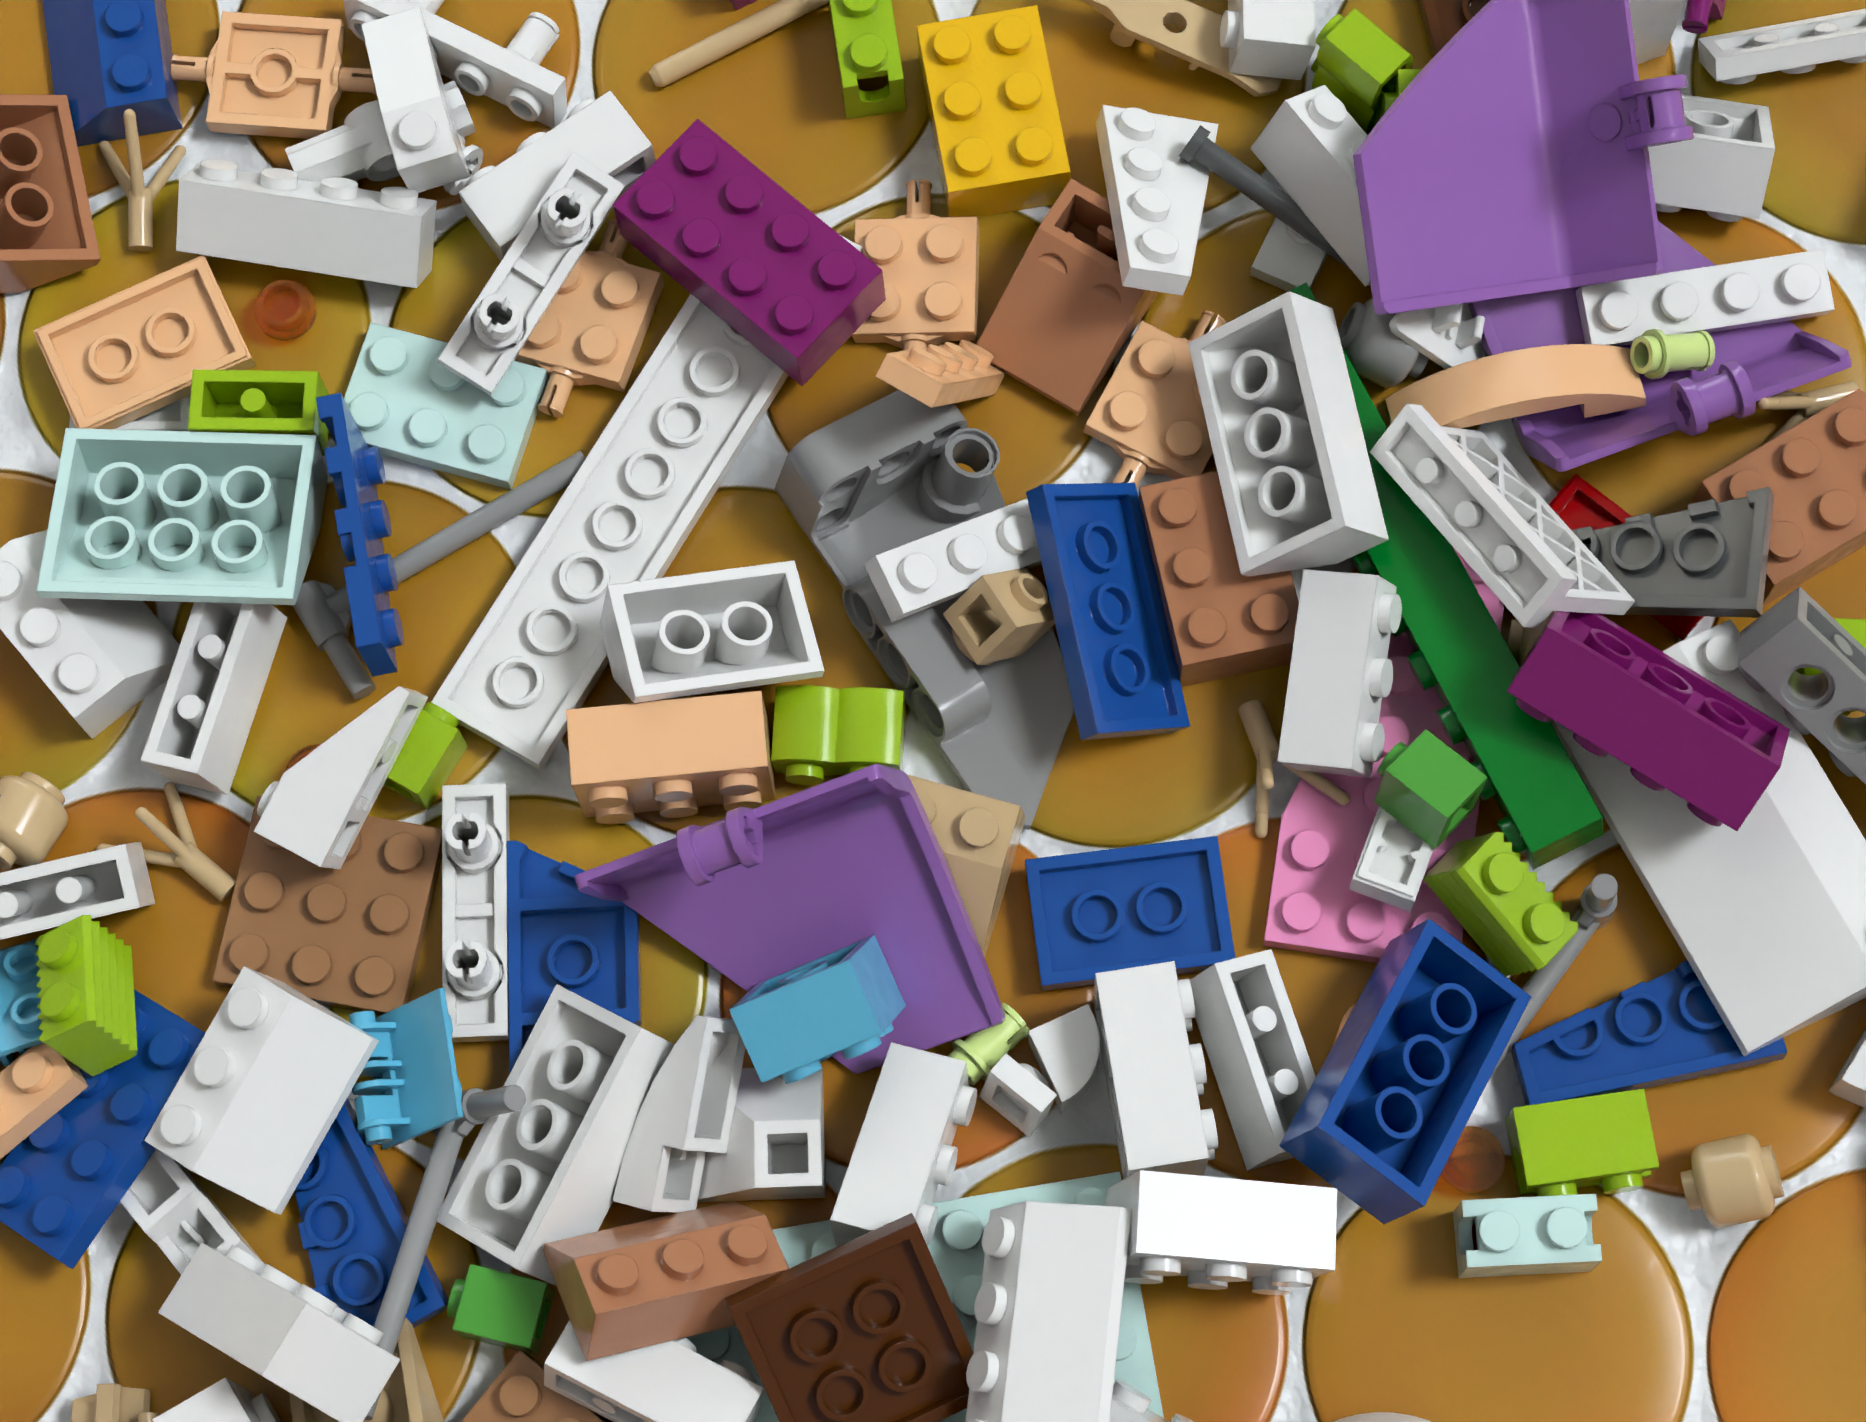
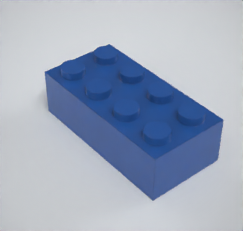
[1279,919,1531,1224]

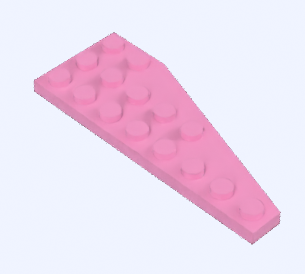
[1263,547,1504,963]

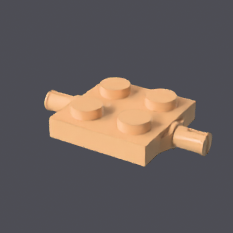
[171,11,377,139]
[852,179,980,351]
[514,219,665,418]
[1083,310,1226,489]

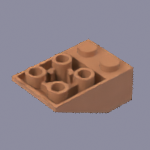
[976,178,1159,415]

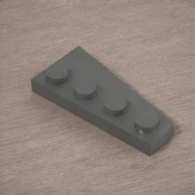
[1504,487,1774,618]

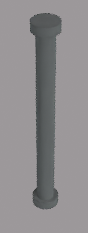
[1179,125,1371,285]

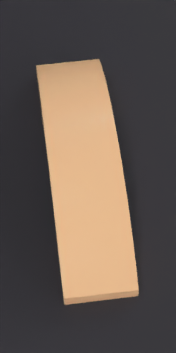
[1385,344,1646,428]

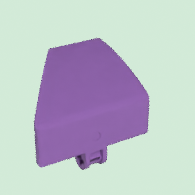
[1353,0,1694,315]
[1468,221,1852,472]
[574,764,1005,1074]

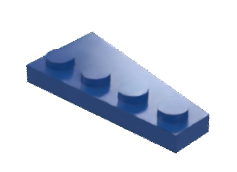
[1511,960,1788,1105]

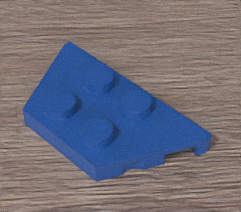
[507,840,642,1072]

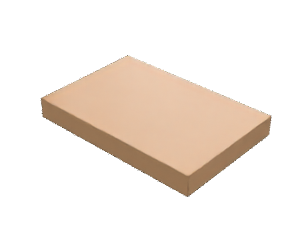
[33,255,256,429]

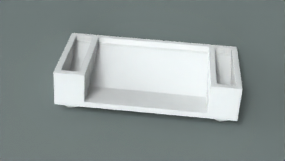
[1550,619,1866,1056]

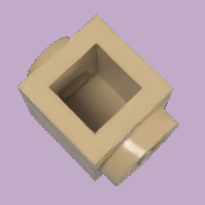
[943,567,1055,666]

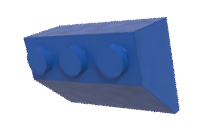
[42,0,183,147]

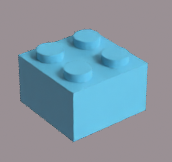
[729,934,906,1084]

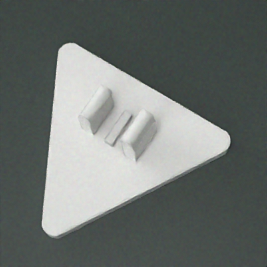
[1389,303,1485,369]

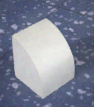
[1028,1004,1100,1114]

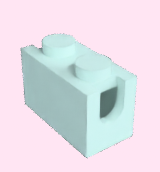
[1453,1194,1602,1278]

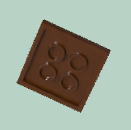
[725,1213,974,1422]

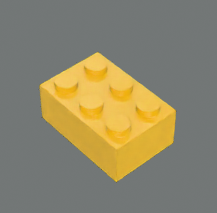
[917,5,1071,217]

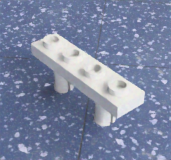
[343,0,567,129]
[438,152,625,396]
[442,783,510,1043]

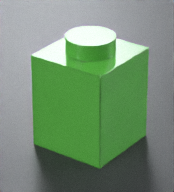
[1374,729,1487,850]
[447,1264,555,1356]

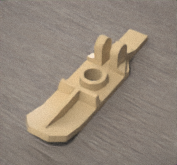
[1079,0,1282,97]

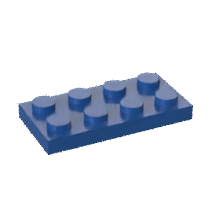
[1026,483,1190,740]
[0,989,205,1269]

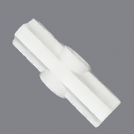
[285,80,476,182]

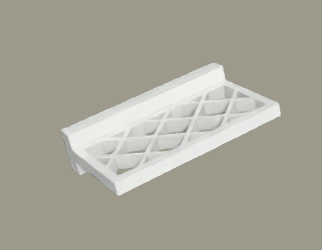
[1370,403,1635,628]

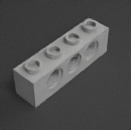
[1737,586,1866,785]

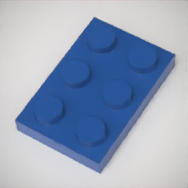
[1025,836,1235,991]

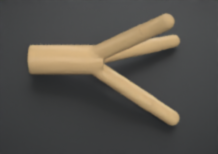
[99,109,186,252]
[1757,381,1859,444]
[1238,700,1350,838]
[96,782,236,902]

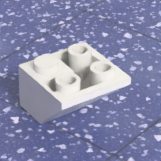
[697,1067,826,1202]

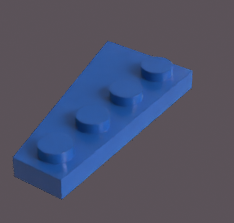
[316,393,404,677]
[295,1098,449,1328]

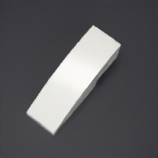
[613,1015,746,1213]
[120,1149,264,1275]

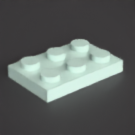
[344,322,549,490]

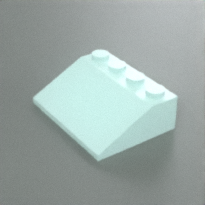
[36,428,328,605]

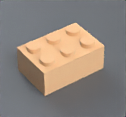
[566,691,776,824]

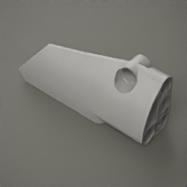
[775,390,1074,830]

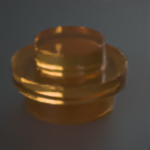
[254,280,317,341]
[1441,1126,1505,1193]

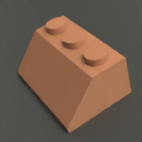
[0,94,101,293]
[543,1201,789,1361]

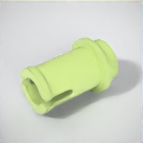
[1630,329,1715,380]
[947,1003,1030,1085]

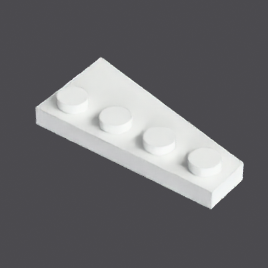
[1095,105,1219,296]

